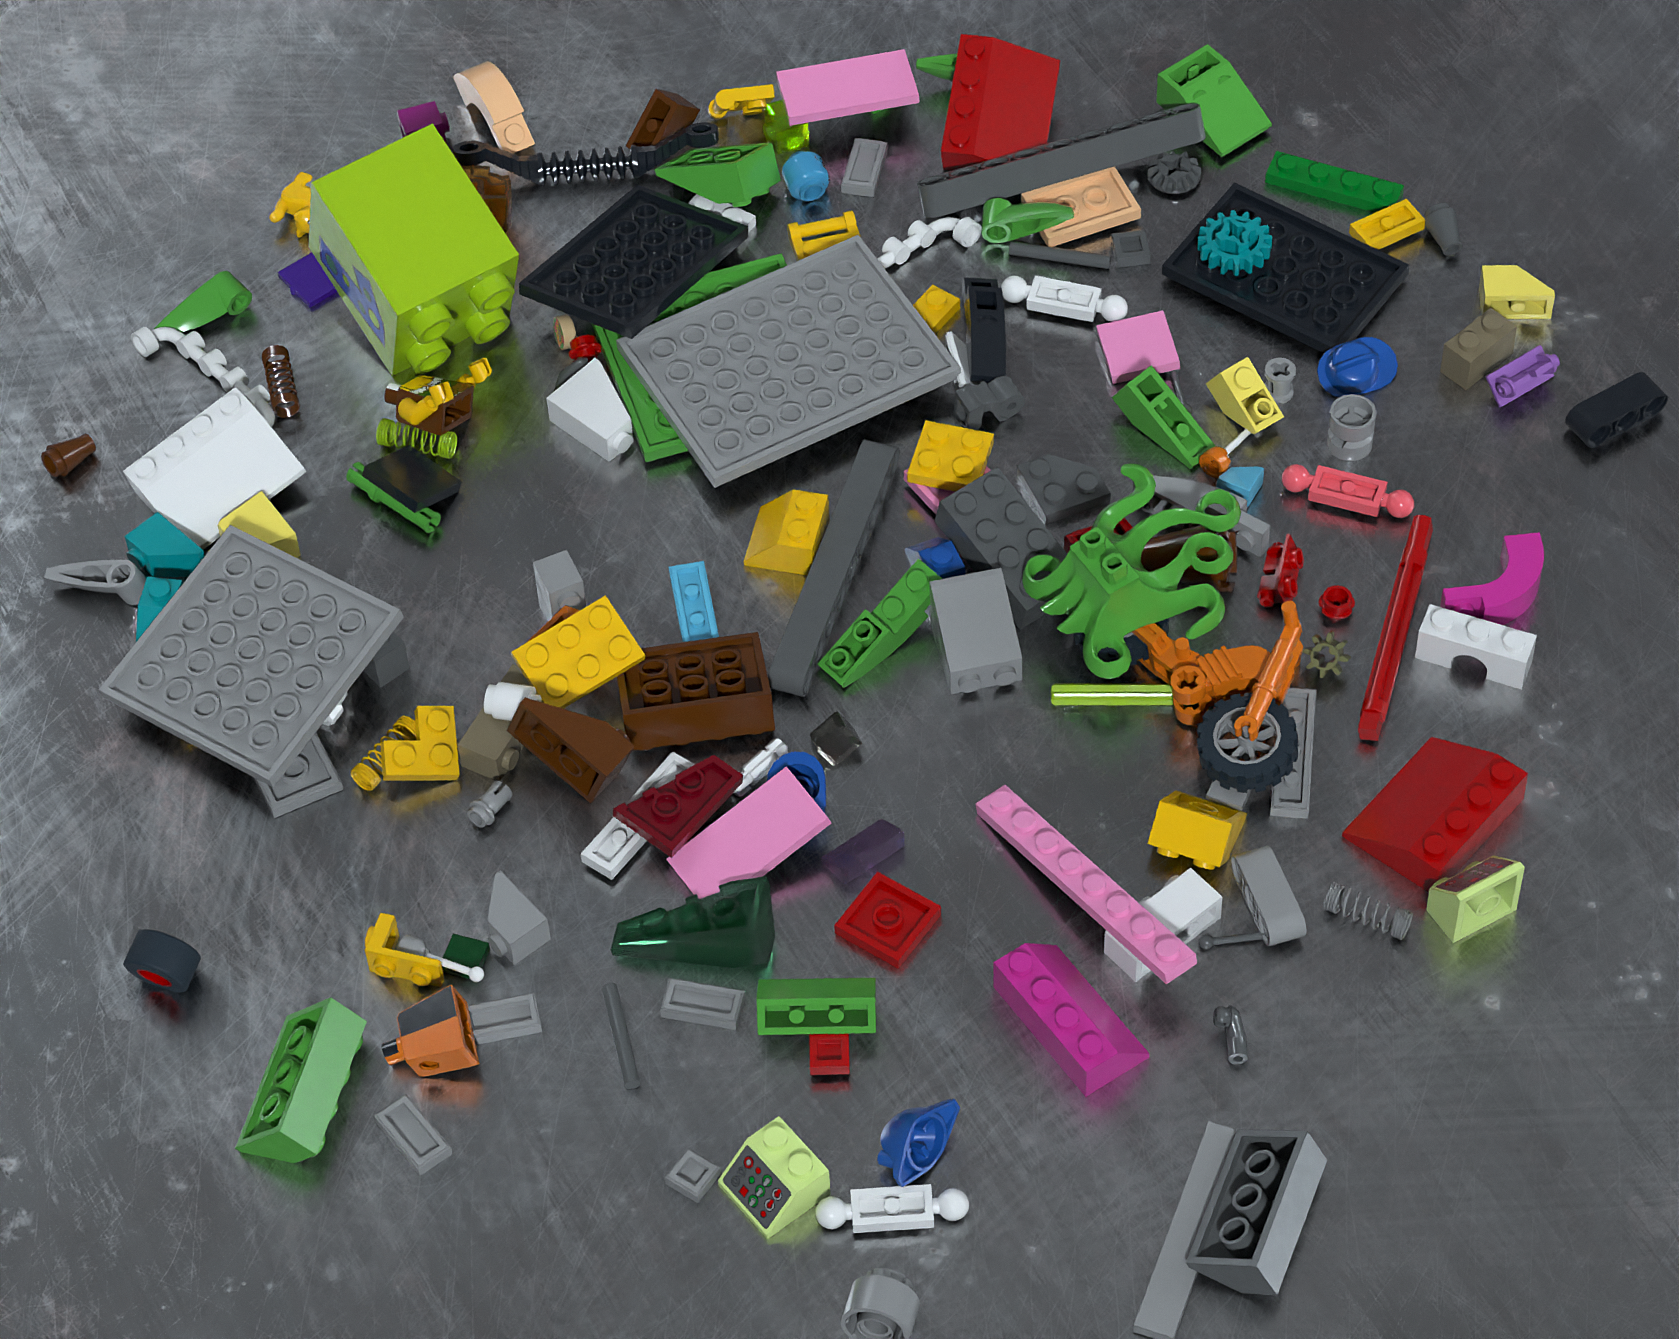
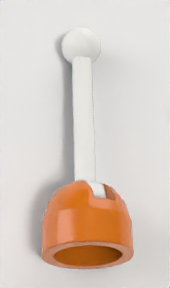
[1199,429,1251,478]

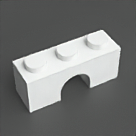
[1415,604,1537,690]

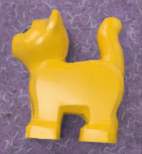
[269,172,313,238]

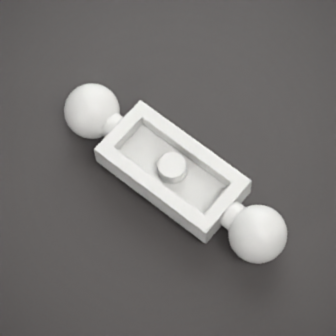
[1001,276,1128,322]
[815,1184,969,1233]

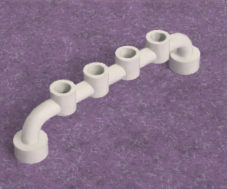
[877,217,982,269]
[131,327,275,428]

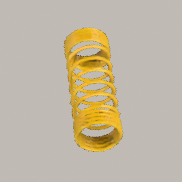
[351,715,417,791]

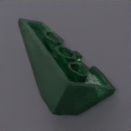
[610,876,775,968]

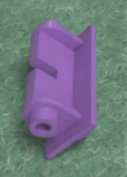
[1485,345,1560,408]

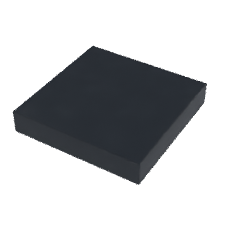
[362,445,462,513]

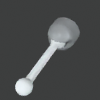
[397,934,484,982]

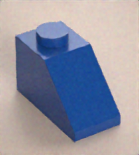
[905,537,965,579]

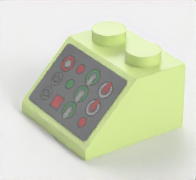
[1426,856,1525,943]
[718,1116,831,1240]

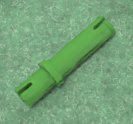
[346,462,441,533]

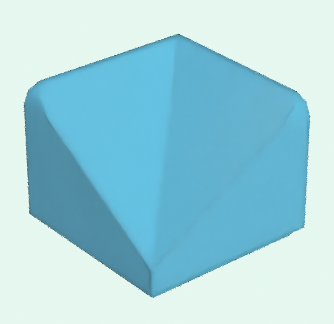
[1216,466,1264,508]

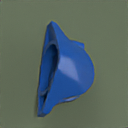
[877,1099,960,1187]

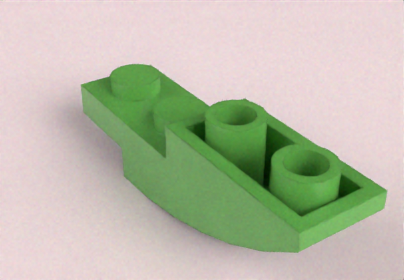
[818,558,942,688]

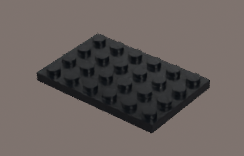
[1162,182,1410,353]
[519,184,748,339]

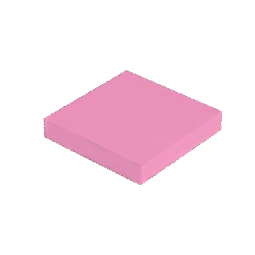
[1096,310,1180,384]

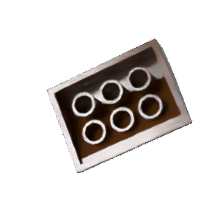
[617,632,775,750]

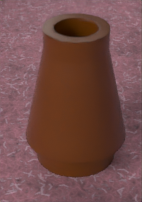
[41,433,96,477]

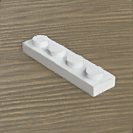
[581,752,695,880]

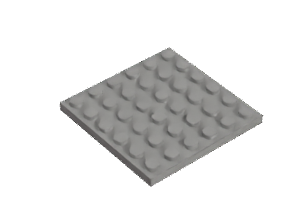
[99,525,404,787]

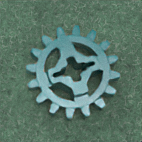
[1197,210,1272,276]

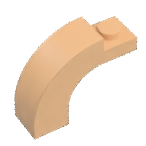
[453,61,535,154]

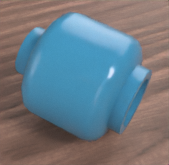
[782,151,830,202]

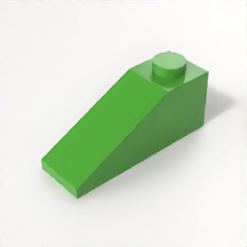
[1111,365,1215,469]

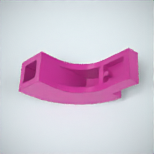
[1440,532,1544,625]

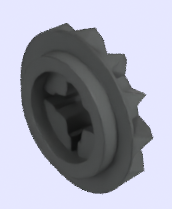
[1147,150,1201,194]

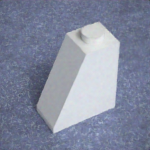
[546,358,634,462]

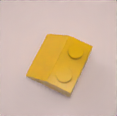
[743,489,830,576]
[1147,790,1247,870]

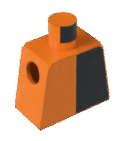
[382,985,479,1077]

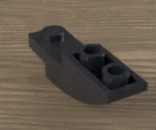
[962,277,1006,383]

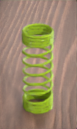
[376,418,457,459]

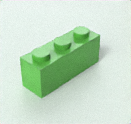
[756,978,877,1035]

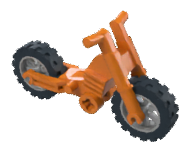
[1073,601,1303,793]

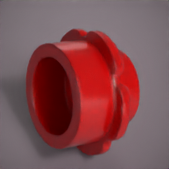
[568,335,602,362]
[1318,585,1355,619]

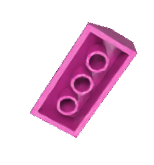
[993,943,1150,1097]

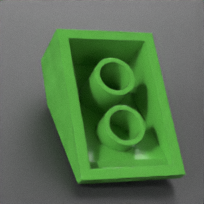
[655,142,781,207]

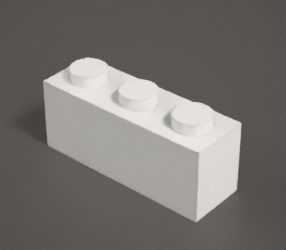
[1104,868,1222,982]

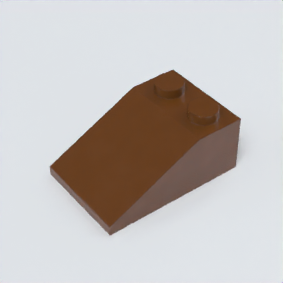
[507,697,635,803]

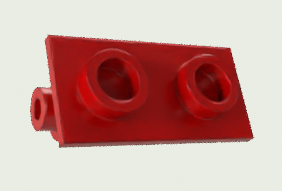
[1257,534,1304,607]

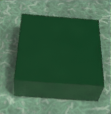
[442,933,490,980]

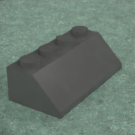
[1186,1129,1327,1295]

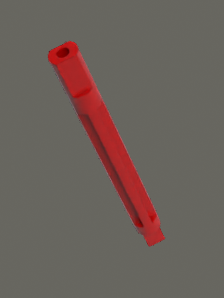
[1358,515,1433,741]

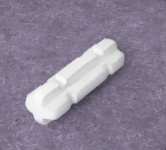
[734,738,788,797]

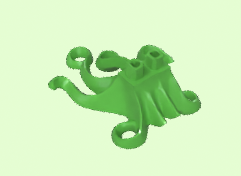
[1022,463,1241,679]

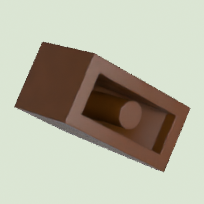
[626,89,700,149]

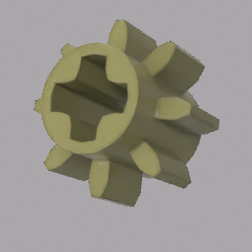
[1303,631,1351,678]

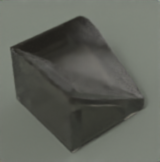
[810,711,862,766]

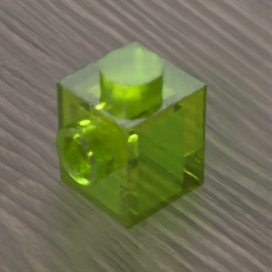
[763,100,809,154]

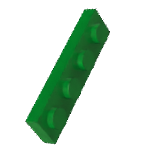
[1265,151,1404,212]

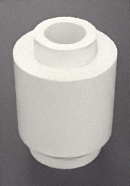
[484,682,542,721]

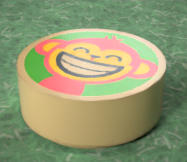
[553,314,577,350]

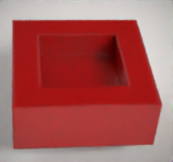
[809,1034,850,1075]

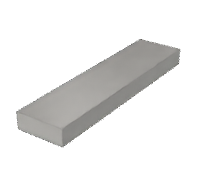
[1270,687,1316,819]

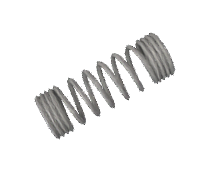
[1323,882,1413,940]

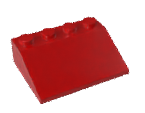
[941,34,1060,171]
[1342,737,1528,893]

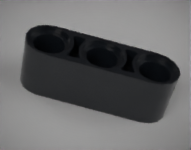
[1565,372,1668,448]

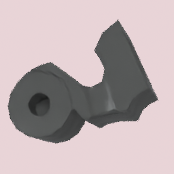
[953,376,1025,430]

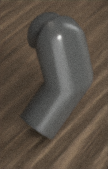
[1213,1005,1248,1064]

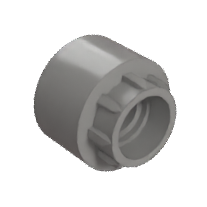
[840,1268,920,1339]

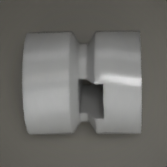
[1327,394,1377,461]

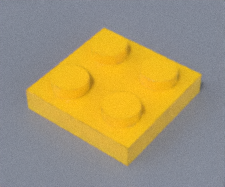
[907,420,994,492]

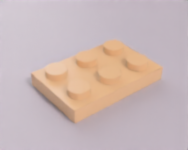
[1021,166,1141,247]

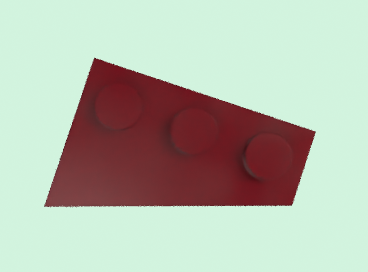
[613,755,743,858]

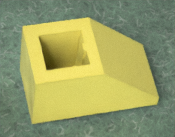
[1206,357,1284,435]

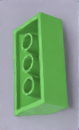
[235,997,367,1163]

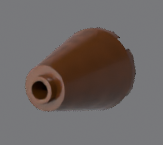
[1141,525,1237,592]

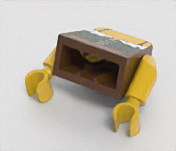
[384,357,492,436]

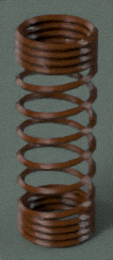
[262,345,300,418]

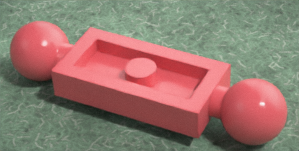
[1281,464,1414,518]

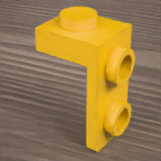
[365,912,444,987]

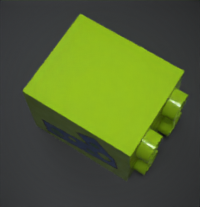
[308,123,519,376]

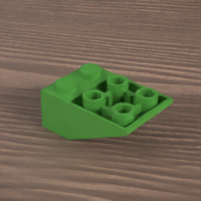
[1156,44,1272,157]

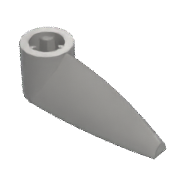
[44,560,146,605]

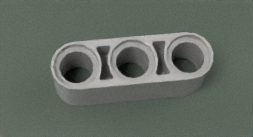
[1231,845,1307,946]

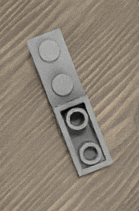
[1133,476,1270,557]

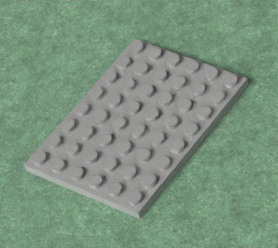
[616,235,961,488]

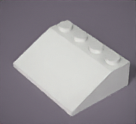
[123,387,306,550]

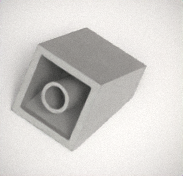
[929,568,1022,694]

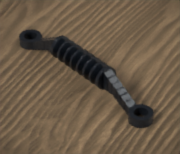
[452,122,719,186]

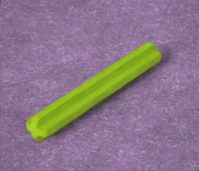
[1051,683,1195,705]

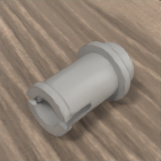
[467,780,513,827]

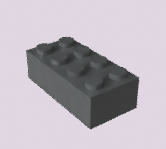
[935,467,1067,630]

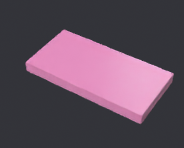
[776,49,919,126]
[666,766,831,916]

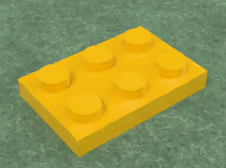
[511,595,645,709]

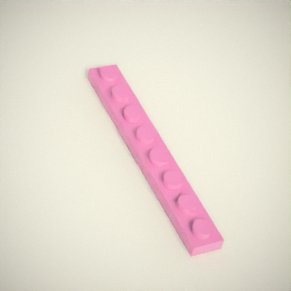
[975,785,1197,984]

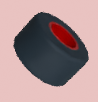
[123,929,201,993]

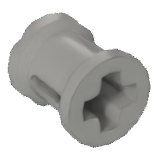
[1264,358,1296,404]

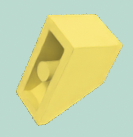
[1479,265,1555,319]

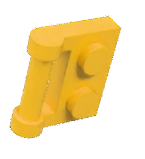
[707,84,775,119]
[787,210,861,261]

